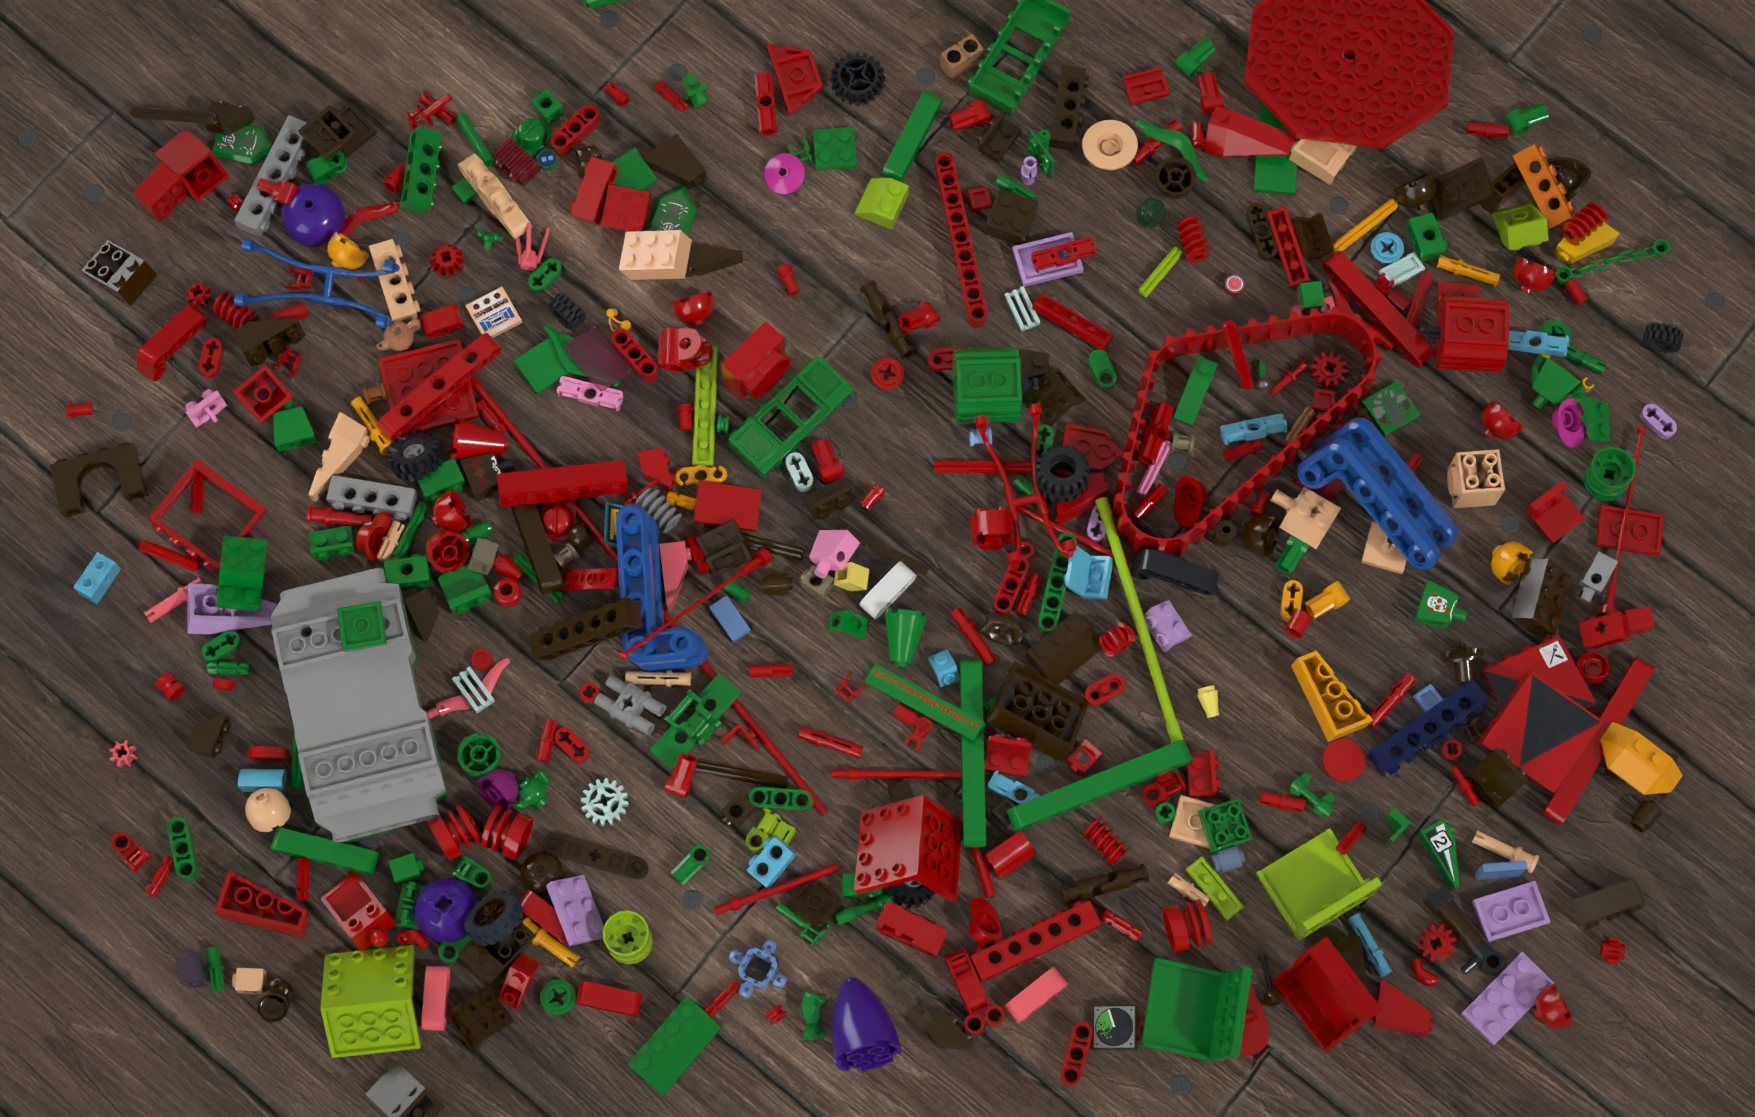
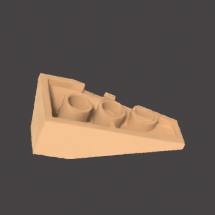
[308,412,370,502]

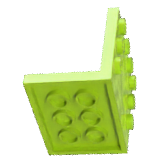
[1256,828,1382,941]
[321,945,421,1058]

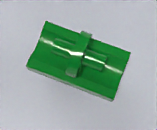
[682,75,708,110]

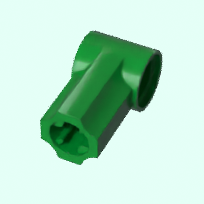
[1175,38,1216,78]
[1504,103,1549,136]
[1275,535,1310,575]
[670,845,711,886]

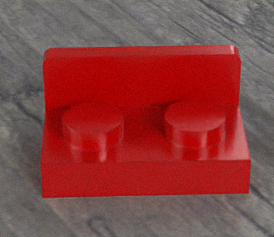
[1435,281,1480,307]
[1186,750,1220,797]

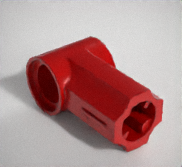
[1198,72,1224,115]
[948,100,992,132]
[899,301,941,332]
[812,439,844,483]
[1284,609,1312,641]
[665,753,698,799]

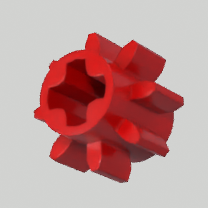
[185,281,212,308]
[1599,936,1625,965]

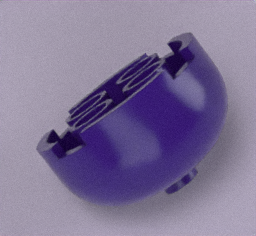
[281,183,346,247]

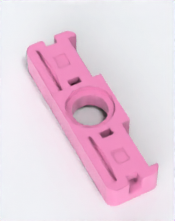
[557,376,624,411]

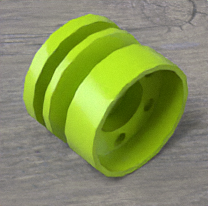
[603,910,653,965]

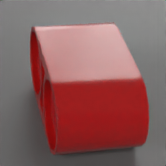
[420,305,464,339]

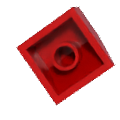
[233,365,293,424]

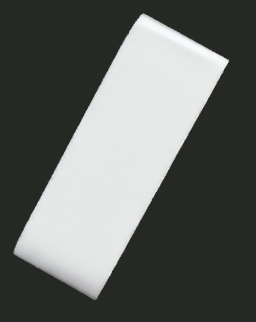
[859,561,917,619]

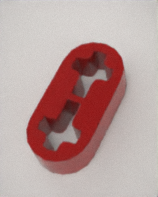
[199,338,224,378]
[554,727,590,764]
[247,746,290,762]

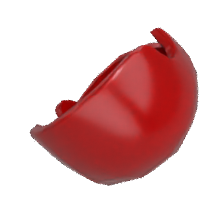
[1576,652,1610,684]

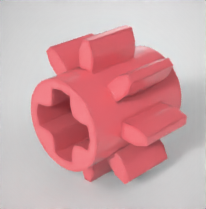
[109,740,137,768]

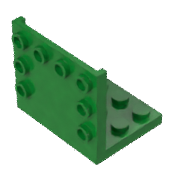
[1141,958,1252,1063]

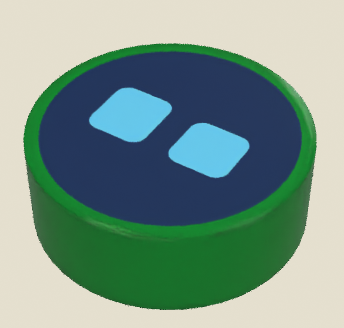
[537,149,558,171]

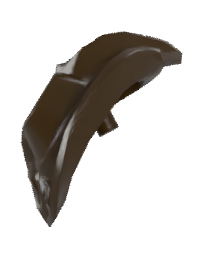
[980,613,1022,646]

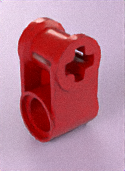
[111,832,152,873]

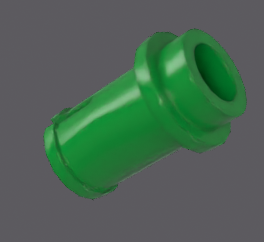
[723,581,752,603]

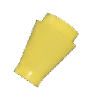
[1197,685,1219,718]

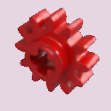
[1310,351,1348,389]
[1418,923,1458,962]

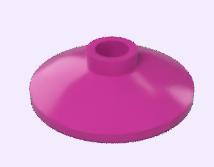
[764,153,805,194]

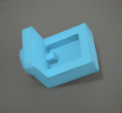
[928,649,960,688]

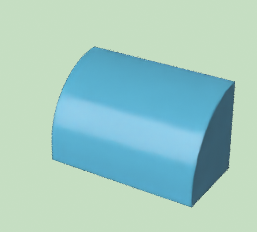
[238,769,287,792]

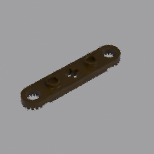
[542,833,649,880]

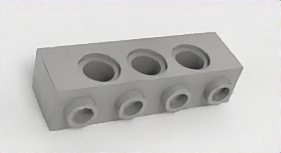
[326,475,418,520]

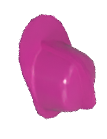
[1552,398,1584,448]

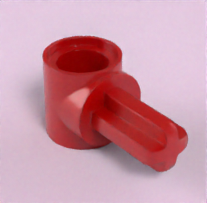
[257,178,299,205]

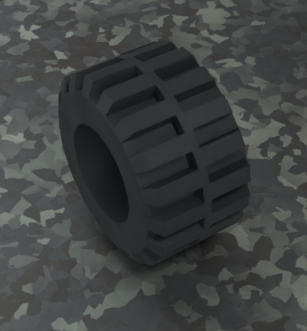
[1035,445,1089,503]

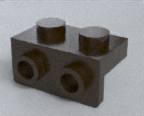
[1291,213,1333,259]

